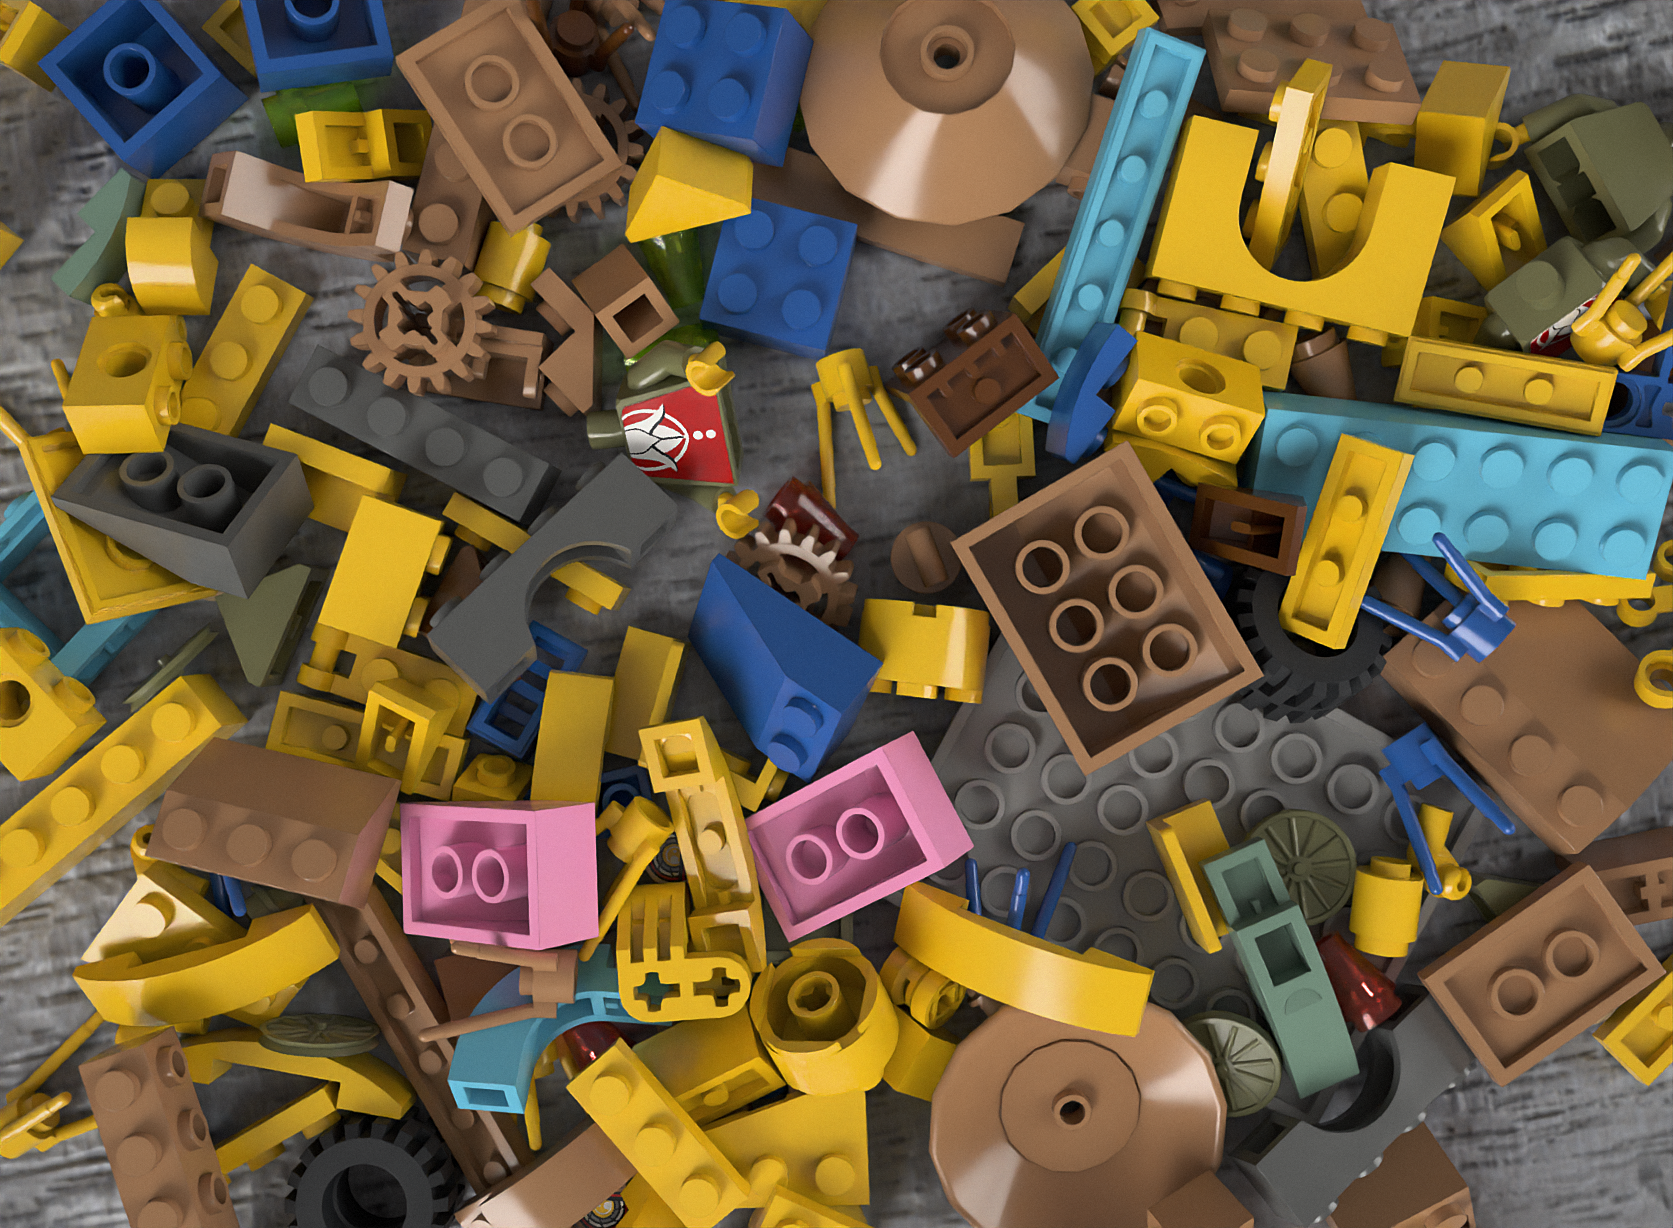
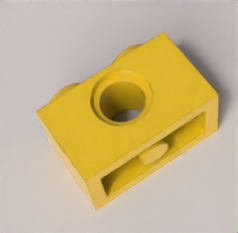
[62,315,193,454]
[1111,330,1265,464]
[0,627,107,782]

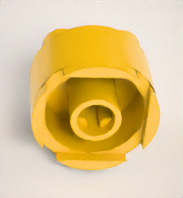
[858,599,991,704]
[750,938,899,1096]

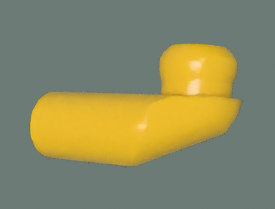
[1406,802,1472,901]

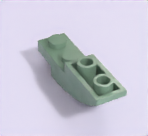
[1198,836,1360,1099]

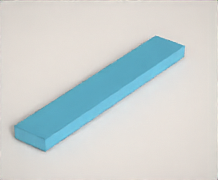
[1016,27,1206,423]

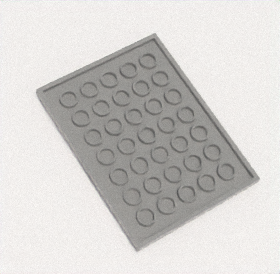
[883,630,1497,1124]

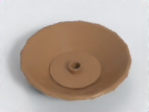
[799,0,1095,226]
[929,1001,1227,1228]

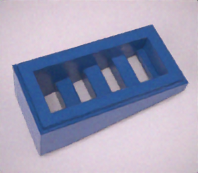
[466,620,588,764]

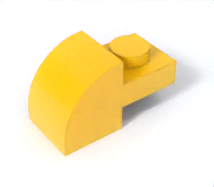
[295,109,432,183]
[125,179,219,315]

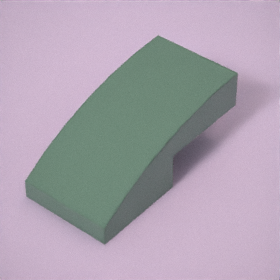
[51,167,147,306]

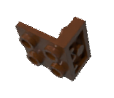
[884,307,1060,458]

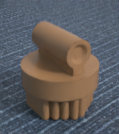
[890,521,962,594]

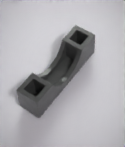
[288,344,562,525]
[426,452,679,705]
[1228,984,1476,1228]

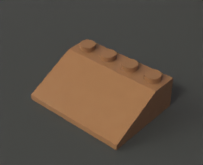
[950,440,1264,776]
[1380,587,1673,855]

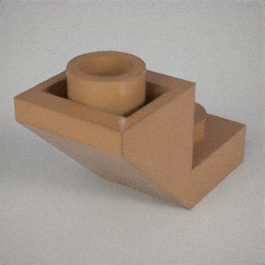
[530,267,603,417]

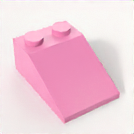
[745,731,974,943]
[400,800,599,950]

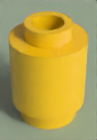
[473,221,551,315]
[1349,856,1424,957]

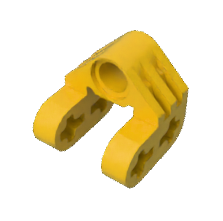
[616,882,755,1023]

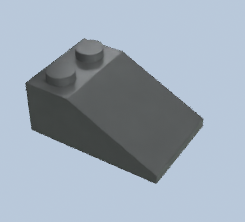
[51,422,315,599]

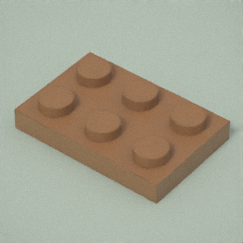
[396,0,623,238]
[1201,8,1422,125]
[1416,860,1667,1087]

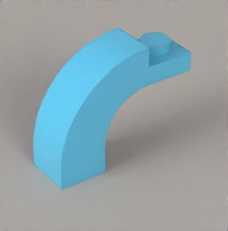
[447,944,674,1114]

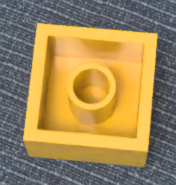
[317,494,454,649]

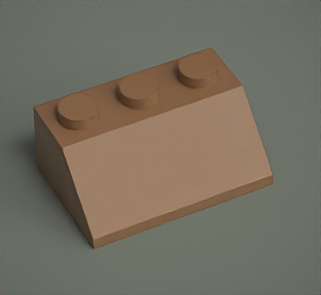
[144,737,402,909]

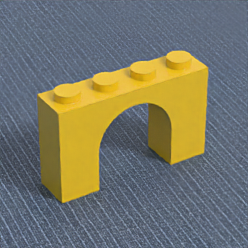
[1143,115,1456,347]

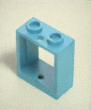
[0,490,162,687]

